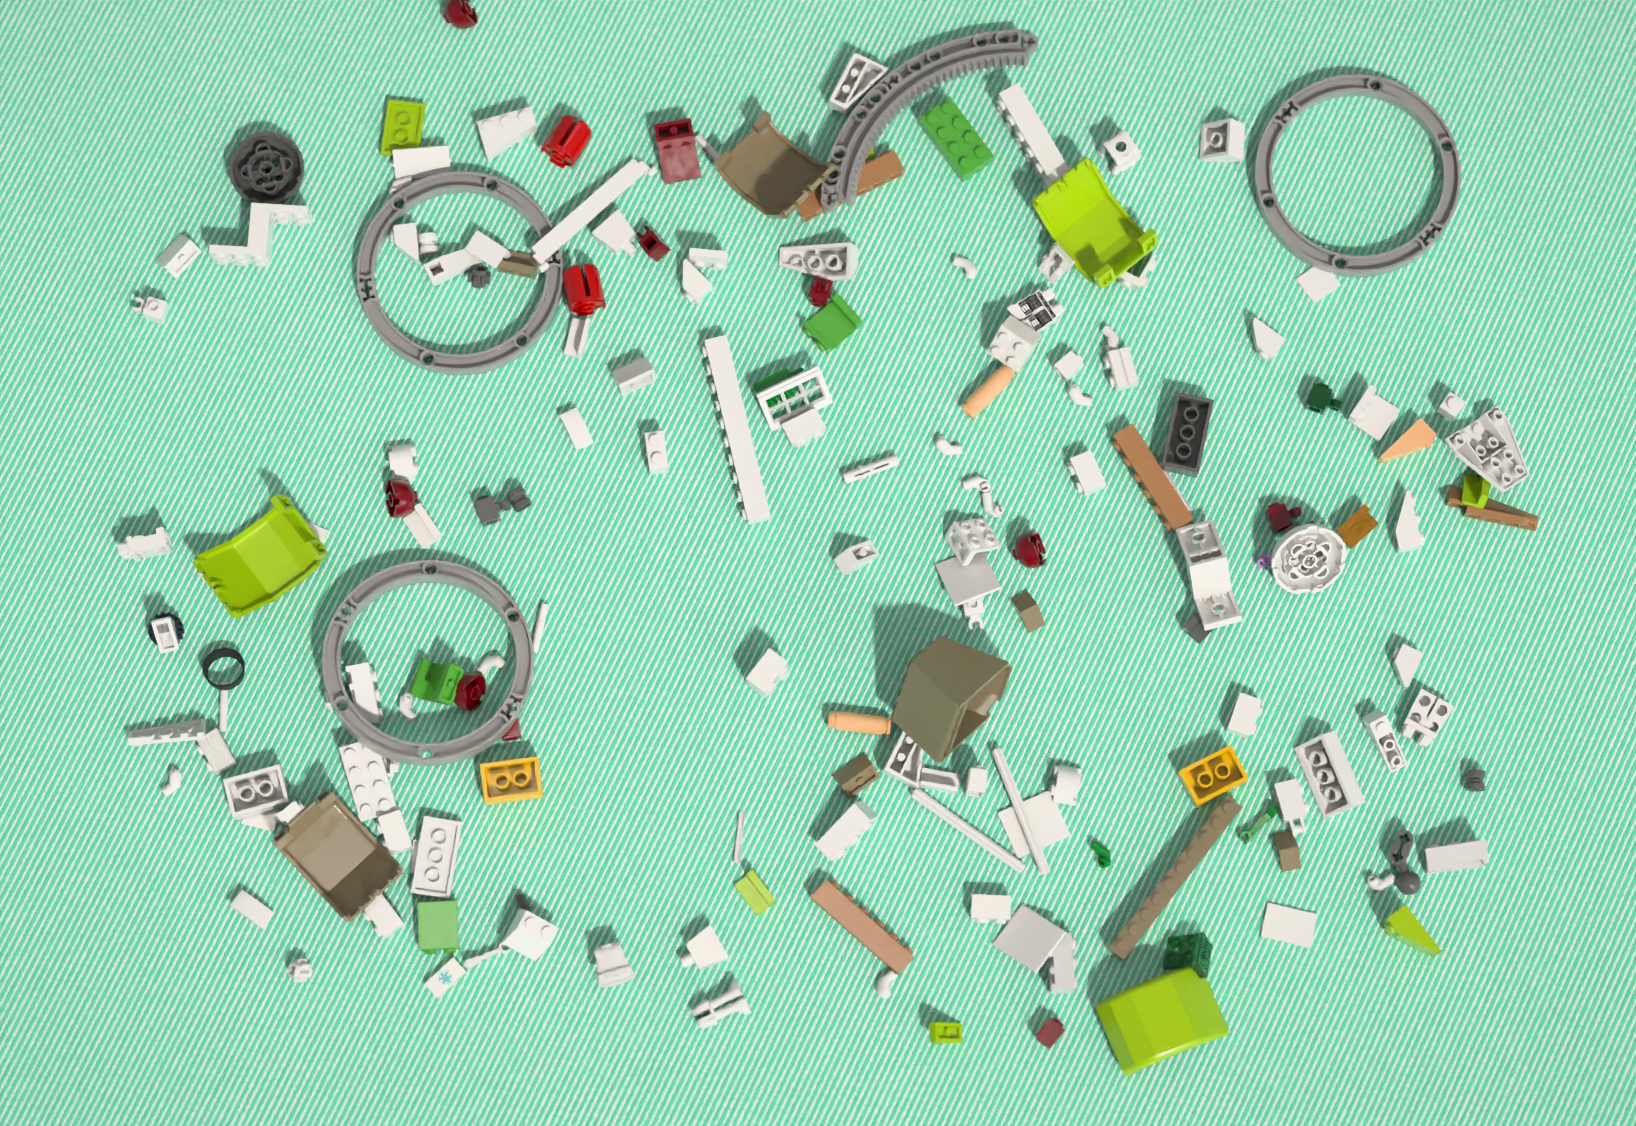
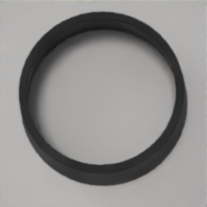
[202,648,245,690]

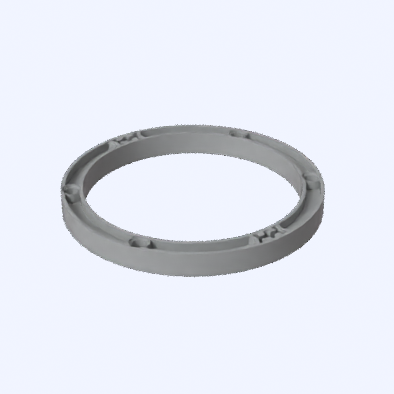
[1254,74,1461,277]
[357,171,564,375]
[322,560,534,766]

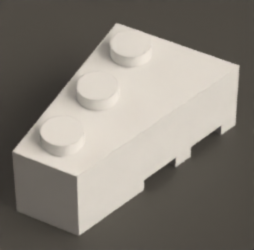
[881,730,924,789]
[815,800,879,861]
[1423,839,1489,874]
[1048,933,1077,994]

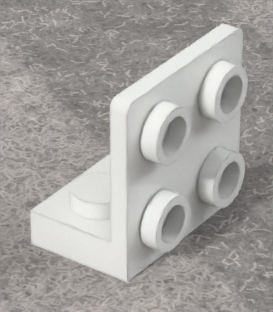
[1347,385,1399,441]
[945,517,1001,566]

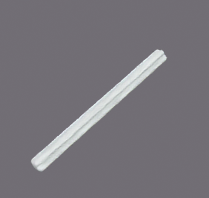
[992,748,1050,875]
[911,788,1026,873]

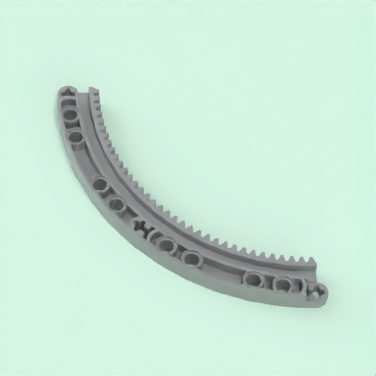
[821,29,1038,212]

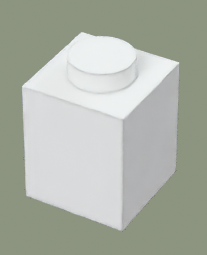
[1053,350,1084,383]
[1436,392,1466,422]

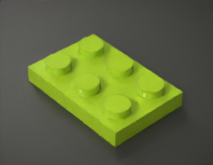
[381,100,426,157]

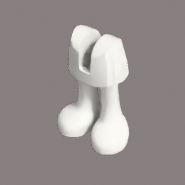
[691,980,752,1028]

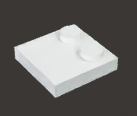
[689,248,728,271]

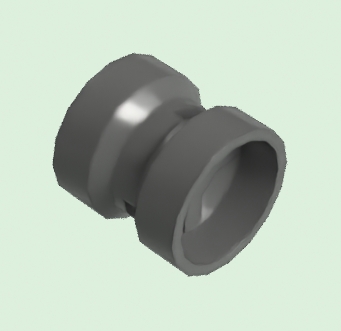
[506,486,532,513]
[1466,770,1485,792]

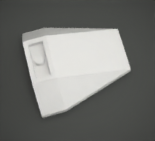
[1445,405,1530,493]

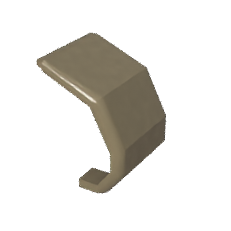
[713,111,835,219]
[272,789,404,922]

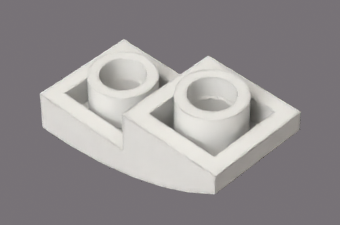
[559,407,594,451]
[229,890,275,929]

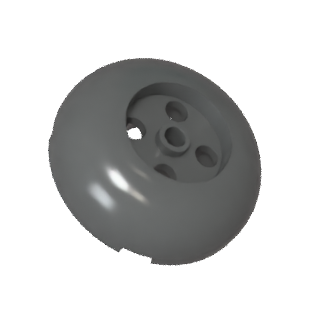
[229,132,305,204]

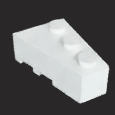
[829,52,888,115]
[477,106,538,163]
[345,662,384,726]

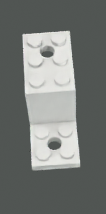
[209,203,313,267]
[1175,519,1242,631]

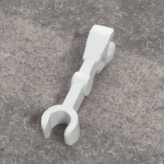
[464,943,512,969]

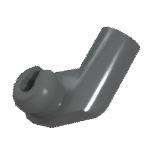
[514,894,531,917]

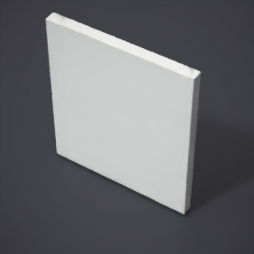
[935,552,1001,607]
[997,790,1071,859]
[992,904,1066,973]

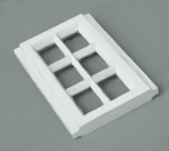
[756,365,833,432]

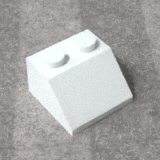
[1200,118,1245,163]
[612,357,656,397]
[501,908,559,961]

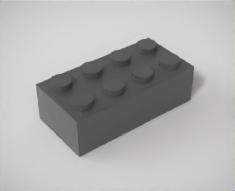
[1160,392,1214,478]

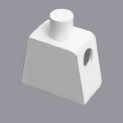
[592,209,638,256]
[680,925,729,970]

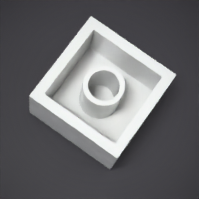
[987,315,1042,373]
[746,648,789,698]

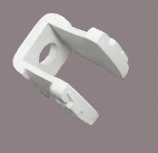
[1098,129,1141,176]
[594,942,635,987]

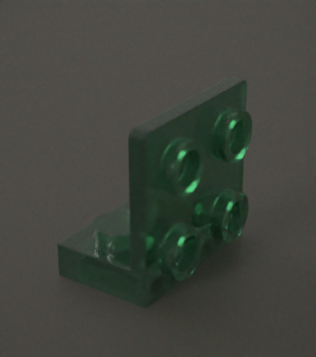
[1163,932,1213,978]

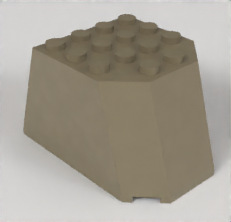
[891,636,1013,764]

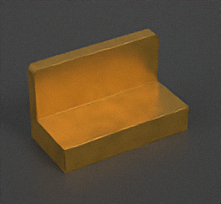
[1336,504,1378,549]

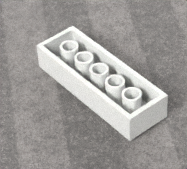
[996,83,1069,192]

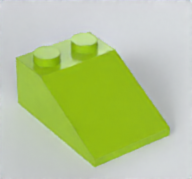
[1382,904,1442,958]

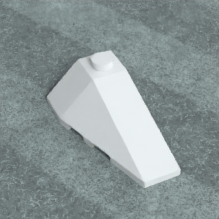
[779,242,859,281]

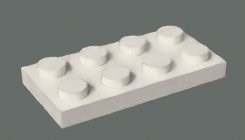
[339,741,398,822]
[411,816,462,899]

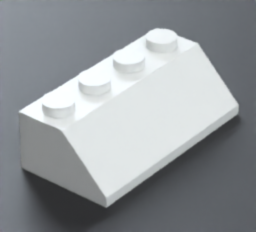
[1294,731,1365,820]

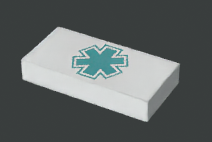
[425,958,466,999]

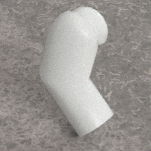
[389,176,414,197]
[953,256,977,279]
[1101,325,1119,352]
[1068,384,1093,407]
[936,436,962,455]
[982,492,1004,517]
[476,655,505,676]

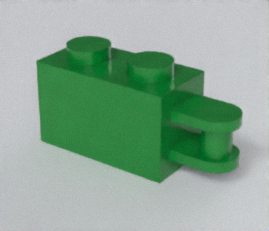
[753,368,808,408]

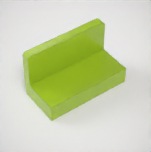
[1461,474,1490,509]
[735,869,776,916]

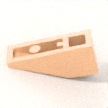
[1378,418,1436,464]

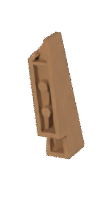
[1446,485,1539,531]

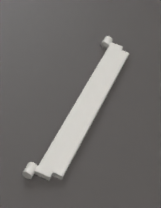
[531,158,658,273]

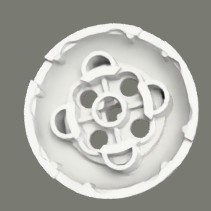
[1271,524,1347,595]

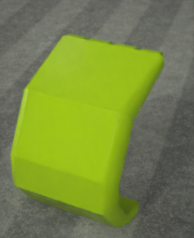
[1032,157,1158,288]
[192,494,328,619]
[1096,963,1229,1076]

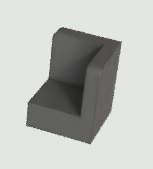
[1182,612,1213,644]

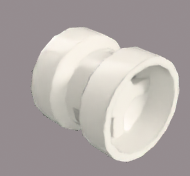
[418,233,438,256]

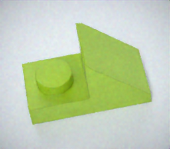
[929,1022,963,1044]

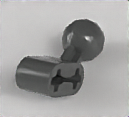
[1388,830,1421,895]

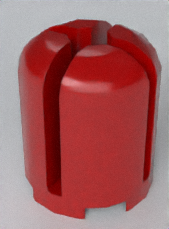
[540,115,592,169]
[563,263,606,316]

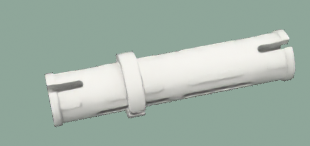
[842,454,899,484]

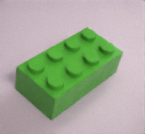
[919,96,994,183]

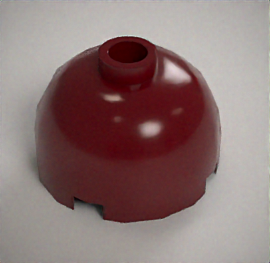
[443,0,478,29]
[385,479,418,518]
[1012,529,1047,569]
[453,672,486,711]

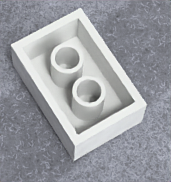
[223,764,291,820]

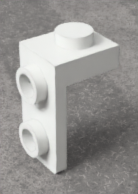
[1117,253,1158,291]

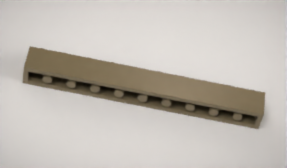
[1107,795,1242,962]

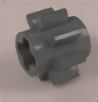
[467,265,491,288]

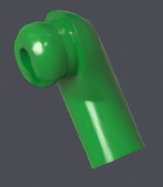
[1090,840,1111,868]

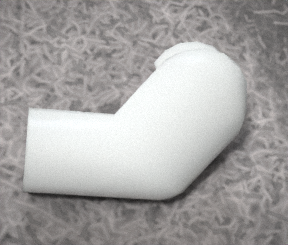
[962,476,991,492]
[399,693,417,722]
[161,768,182,797]
[1367,873,1397,891]
[877,969,897,999]

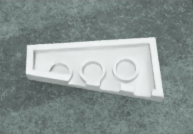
[128,718,207,746]

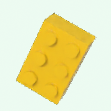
[1177,745,1249,808]
[480,756,544,806]

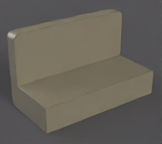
[497,250,538,279]
[832,754,880,799]

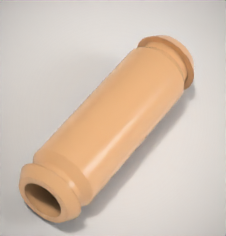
[961,364,1015,418]
[828,710,892,736]

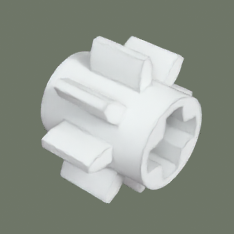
[288,959,313,983]

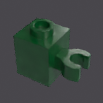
[1305,383,1342,415]

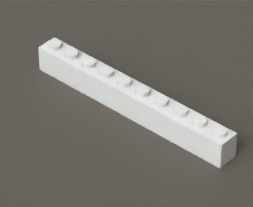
[702,335,771,525]

